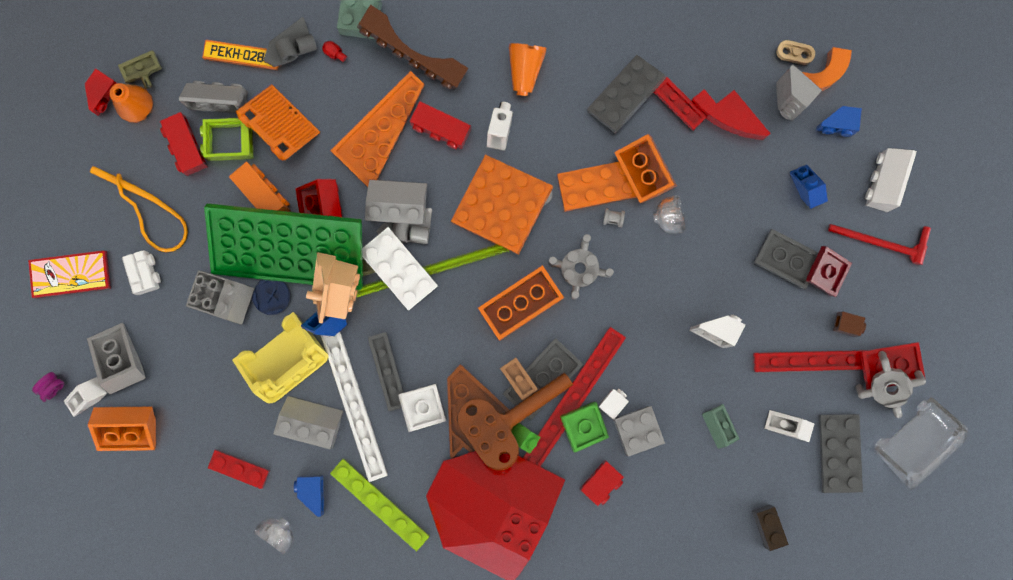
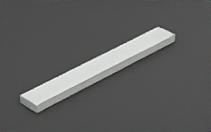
[321,332,388,482]

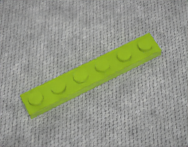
[330,459,430,552]

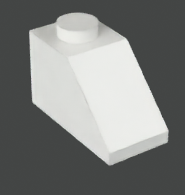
[64,377,107,417]
[764,410,814,442]

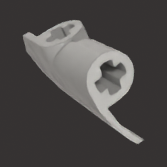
[376,208,432,244]

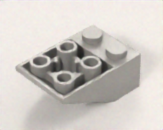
[186,270,255,324]

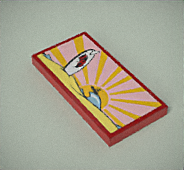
[28,250,111,298]

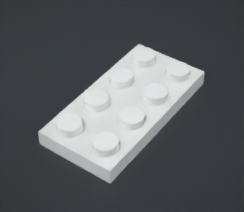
[362,227,438,311]

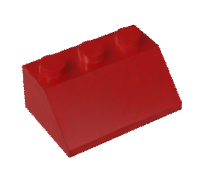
[295,179,342,217]

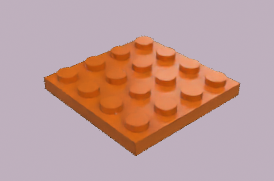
[451,155,553,255]

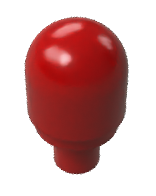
[322,41,347,62]

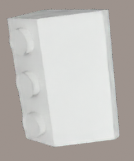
[865,148,917,212]
[690,315,745,348]

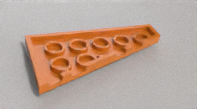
[330,71,425,187]

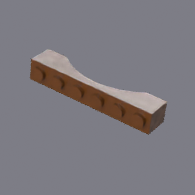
[357,4,468,90]

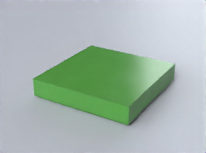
[560,401,609,453]

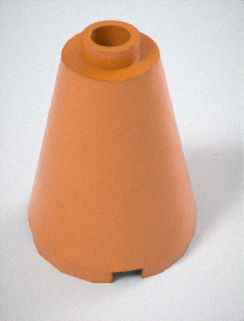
[509,43,546,96]
[110,83,153,123]

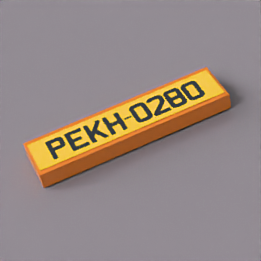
[202,40,279,71]

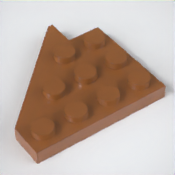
[447,364,509,458]

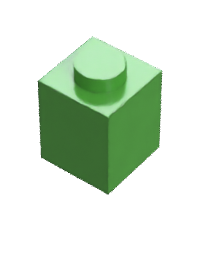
[511,423,541,454]

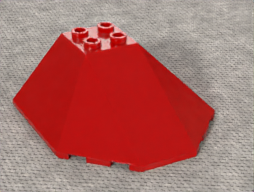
[426,451,565,580]

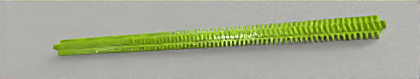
[356,244,509,297]

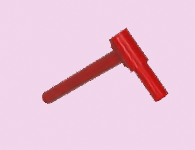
[828,224,931,265]

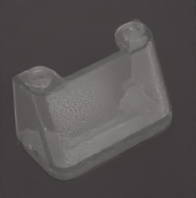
[875,397,969,490]

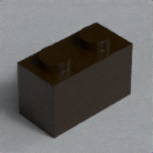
[752,505,789,551]

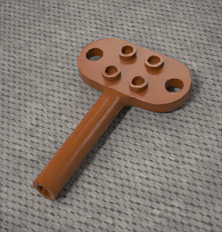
[458,373,573,470]

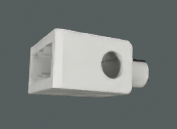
[487,102,513,151]

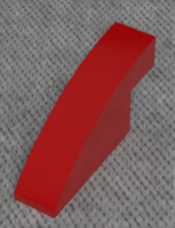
[691,89,771,140]

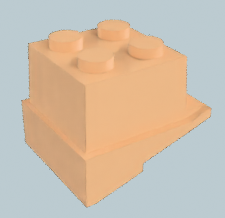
[306,252,360,324]

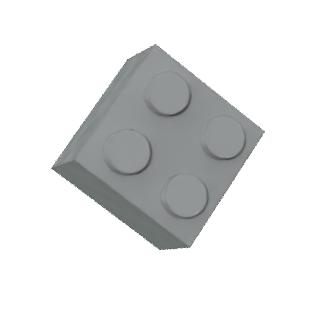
[613,406,665,457]

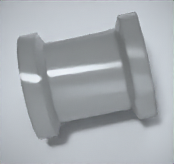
[603,208,625,228]

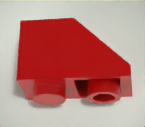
[85,69,118,116]

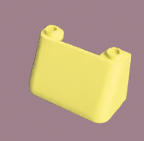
[232,312,329,404]

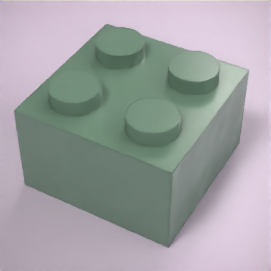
[337,0,382,39]

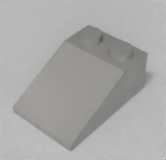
[87,323,146,394]

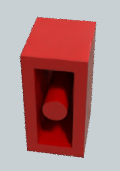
[579,460,624,506]

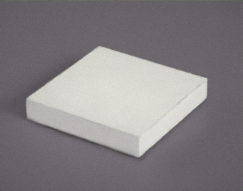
[398,384,446,432]

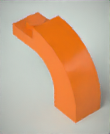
[802,47,852,91]

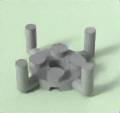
[548,234,614,300]
[855,351,926,418]

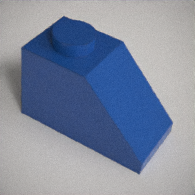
[301,312,347,336]
[294,475,324,517]

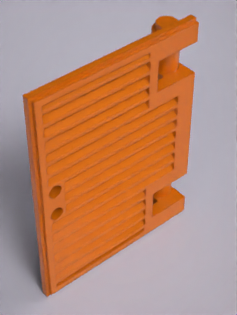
[236,84,320,161]

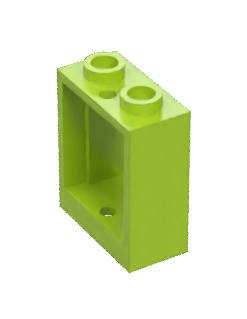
[200,118,253,161]

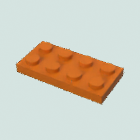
[557,162,637,212]

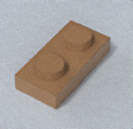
[500,358,538,400]

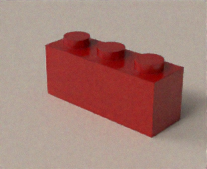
[410,101,472,150]
[160,112,208,176]

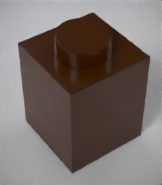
[833,311,866,337]

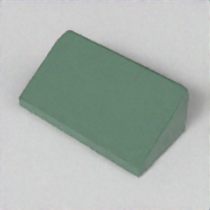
[702,404,739,449]

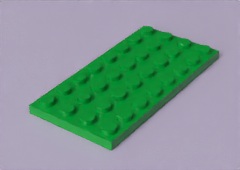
[204,203,363,290]

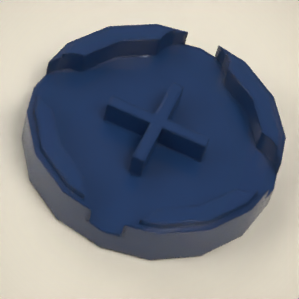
[252,279,291,315]

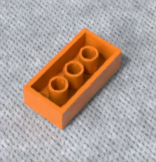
[478,265,564,341]

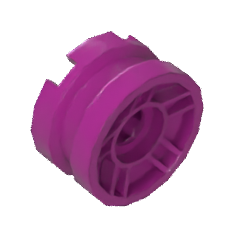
[32,372,65,402]

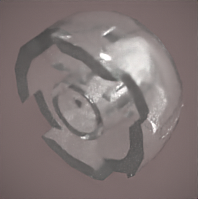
[653,195,685,234]
[254,517,293,555]

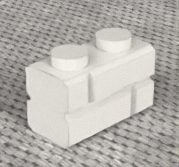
[122,251,161,295]

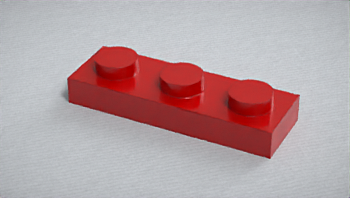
[654,77,707,131]
[208,449,270,489]

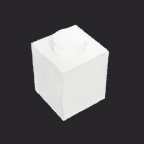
[598,389,629,419]

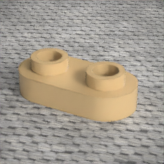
[776,40,815,65]

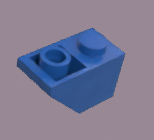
[816,106,862,137]
[790,164,828,209]

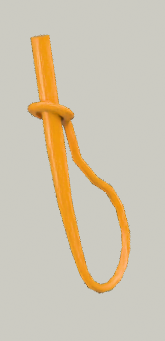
[90,166,188,252]

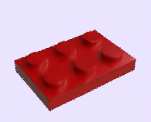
[860,342,925,390]

